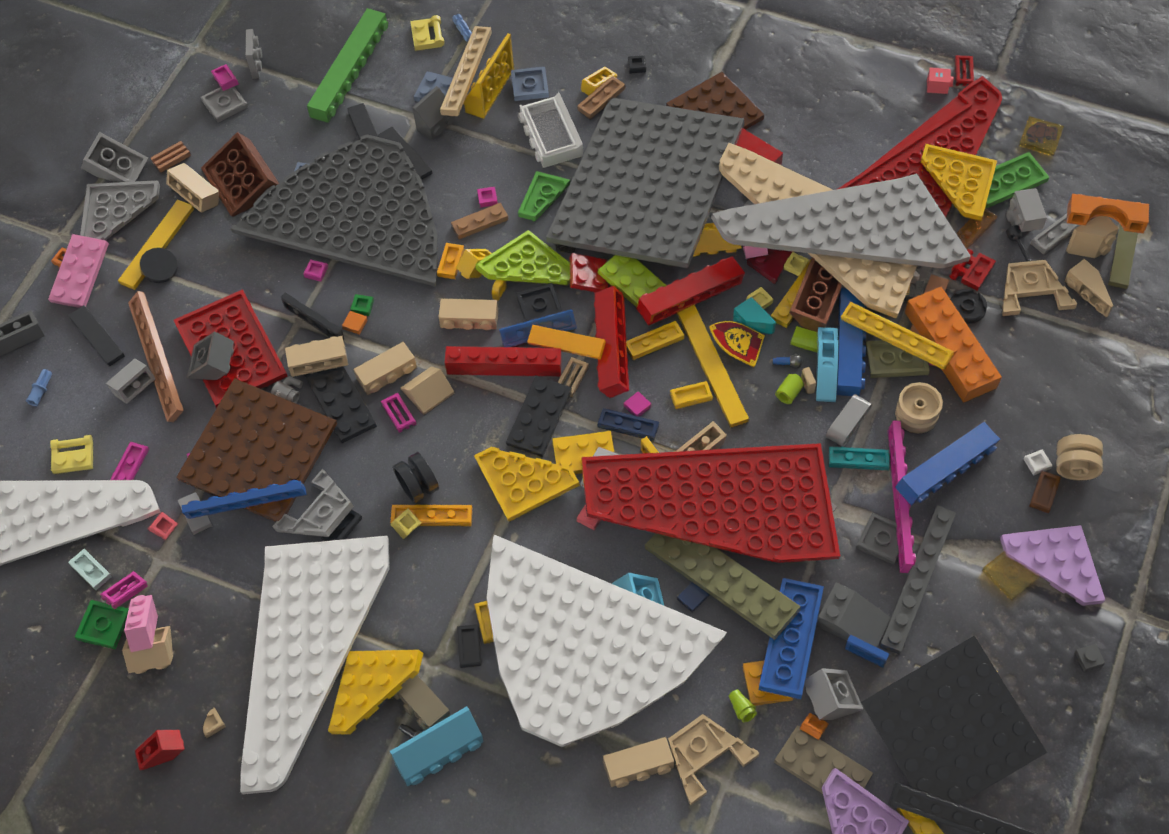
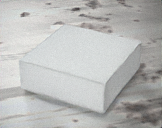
[1024,449,1052,476]

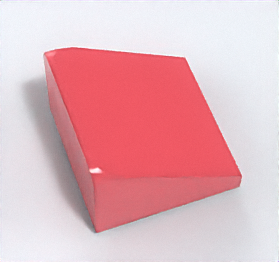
[148,512,178,540]

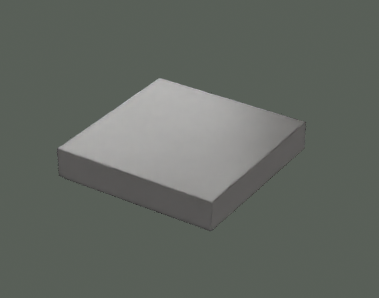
[201,87,248,123]

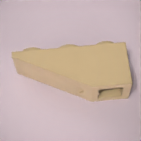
[1064,259,1113,317]

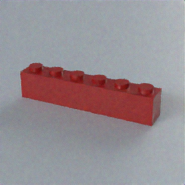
[637,256,745,326]
[594,286,629,398]
[445,346,562,377]

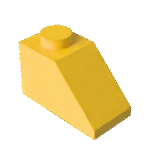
[456,249,492,279]

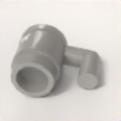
[271,376,303,403]

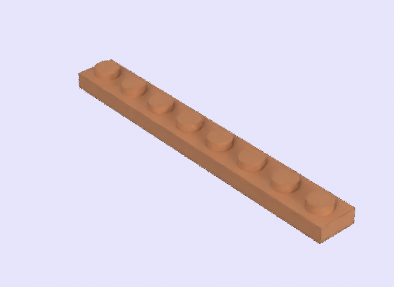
[128,291,183,422]

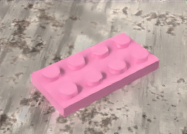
[48,234,109,308]

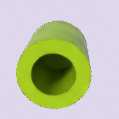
[775,374,804,404]

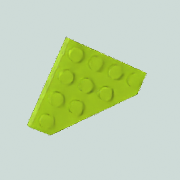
[475,230,570,285]

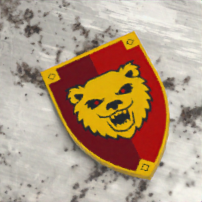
[709,321,765,367]

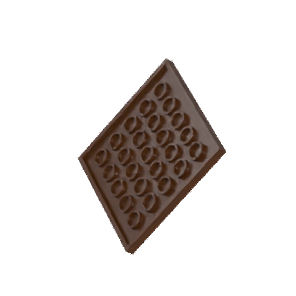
[176,378,337,522]

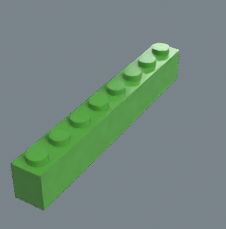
[307,8,388,123]

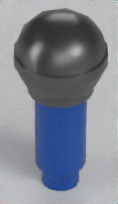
[773,354,803,367]

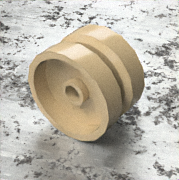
[895,382,943,434]
[1056,434,1103,481]

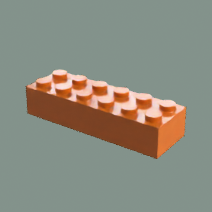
[905,286,1002,403]

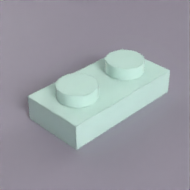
[68,549,112,590]

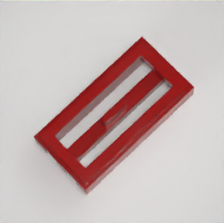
[955,55,974,86]

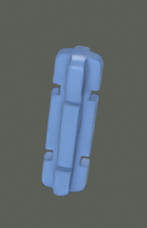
[452,14,472,42]

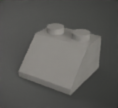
[804,669,863,720]

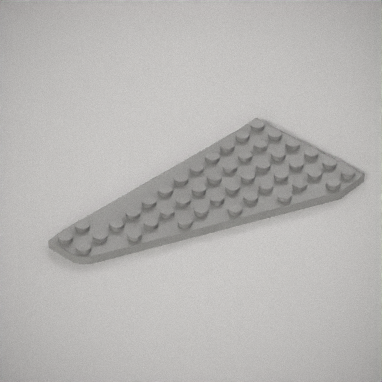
[711,174,971,268]

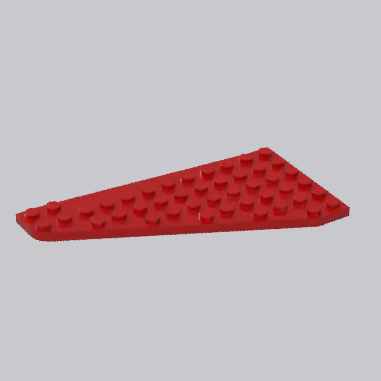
[836,76,1002,217]

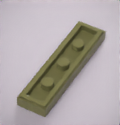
[1108,224,1138,289]

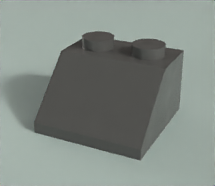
[412,86,455,140]
[187,331,234,380]

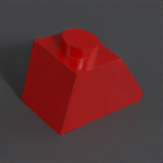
[135,730,184,770]

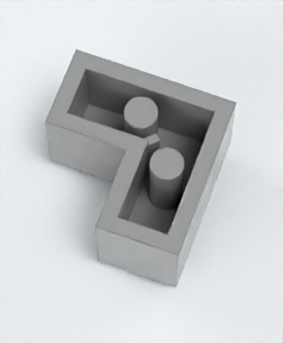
[1006,188,1047,232]

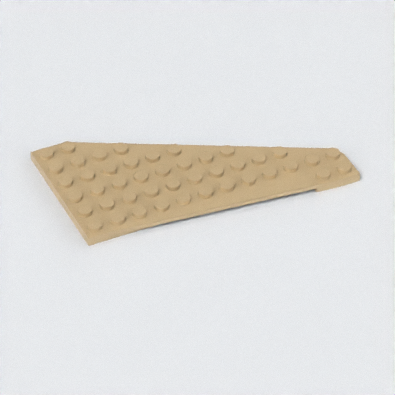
[719,143,917,318]

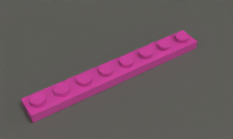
[888,421,916,573]

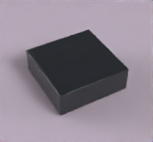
[628,55,646,74]

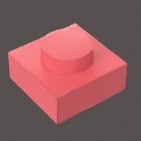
[577,504,601,530]

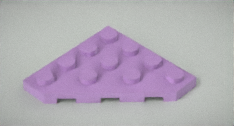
[1000,525,1105,606]
[822,768,909,834]

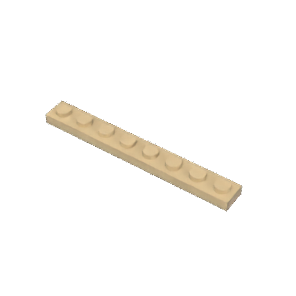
[440,26,492,116]

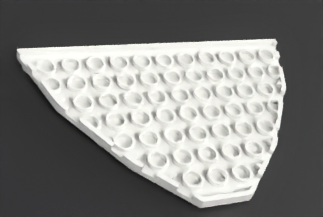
[487,535,727,747]

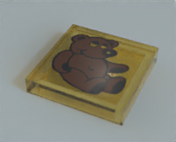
[1019,116,1064,156]

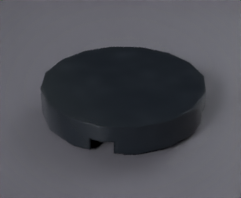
[140,248,178,283]
[950,289,987,324]

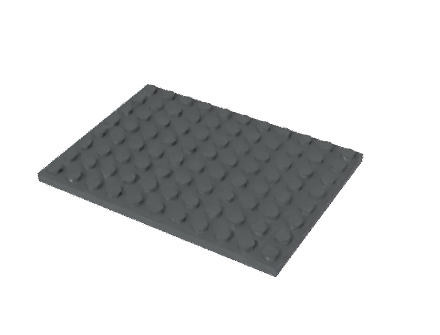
[546,98,745,268]

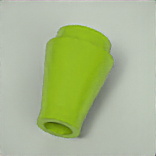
[728,689,757,723]

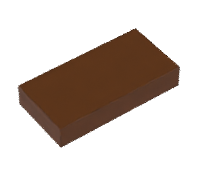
[1029,471,1061,514]

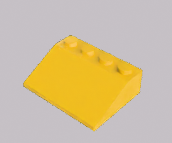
[463,33,514,119]

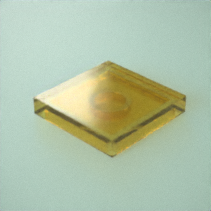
[982,551,1040,600]

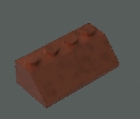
[789,257,842,332]

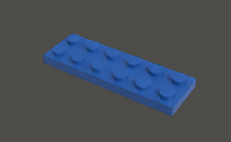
[758,578,824,699]

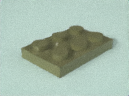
[865,340,929,378]

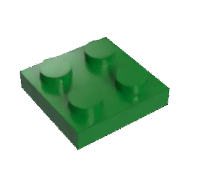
[75,600,129,650]

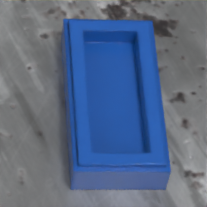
[845,634,889,668]

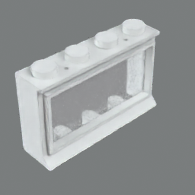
[518,93,583,168]

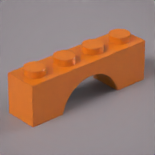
[1067,194,1149,233]

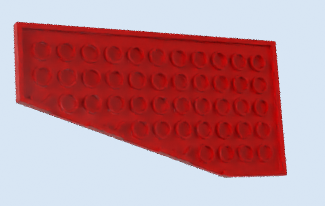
[581,443,840,563]

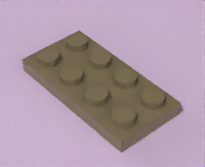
[774,725,873,794]

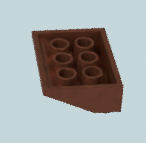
[201,132,279,217]

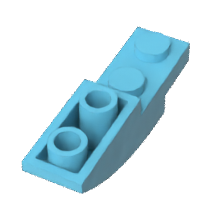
[816,327,838,402]

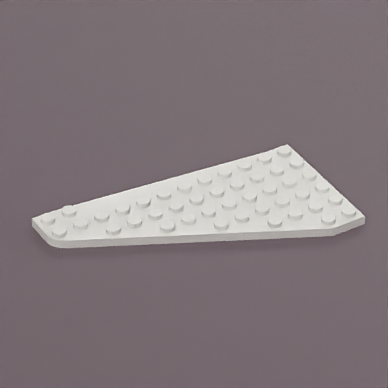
[0,480,161,566]
[240,536,389,794]

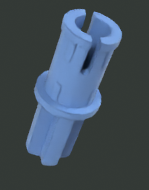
[26,369,52,406]

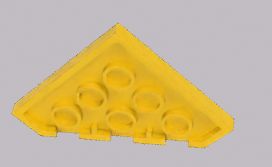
[921,144,997,221]
[474,447,580,522]
[328,650,423,734]

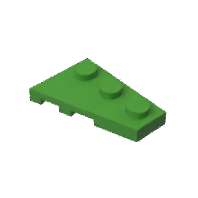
[518,171,570,221]

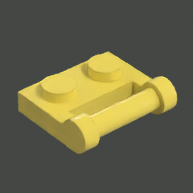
[410,15,445,51]
[50,435,93,474]

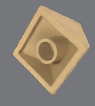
[401,367,454,415]

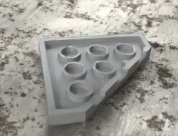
[80,181,160,240]

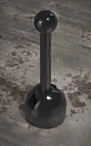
[1006,225,1032,262]

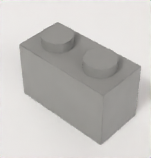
[106,359,156,404]

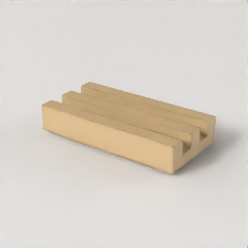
[557,357,589,397]

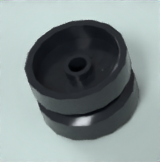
[392,452,439,504]

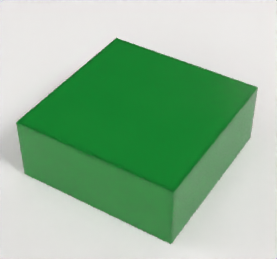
[350,294,374,316]

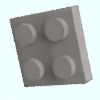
[246,29,262,79]

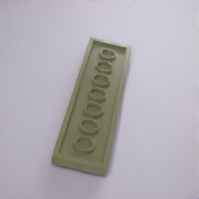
[645,533,801,640]

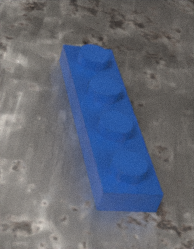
[499,309,577,347]

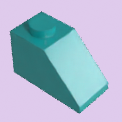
[733,297,776,334]

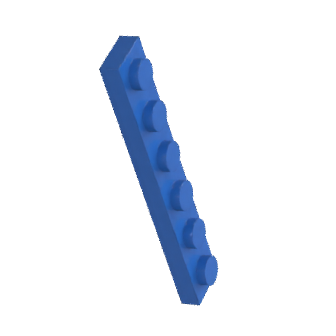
[182,480,306,519]

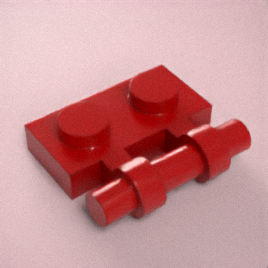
[949,249,996,291]

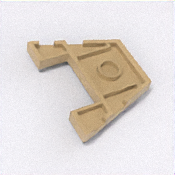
[1002,260,1077,316]
[668,714,759,805]

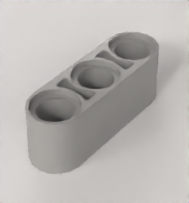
[826,394,872,447]

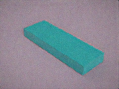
[829,447,890,471]

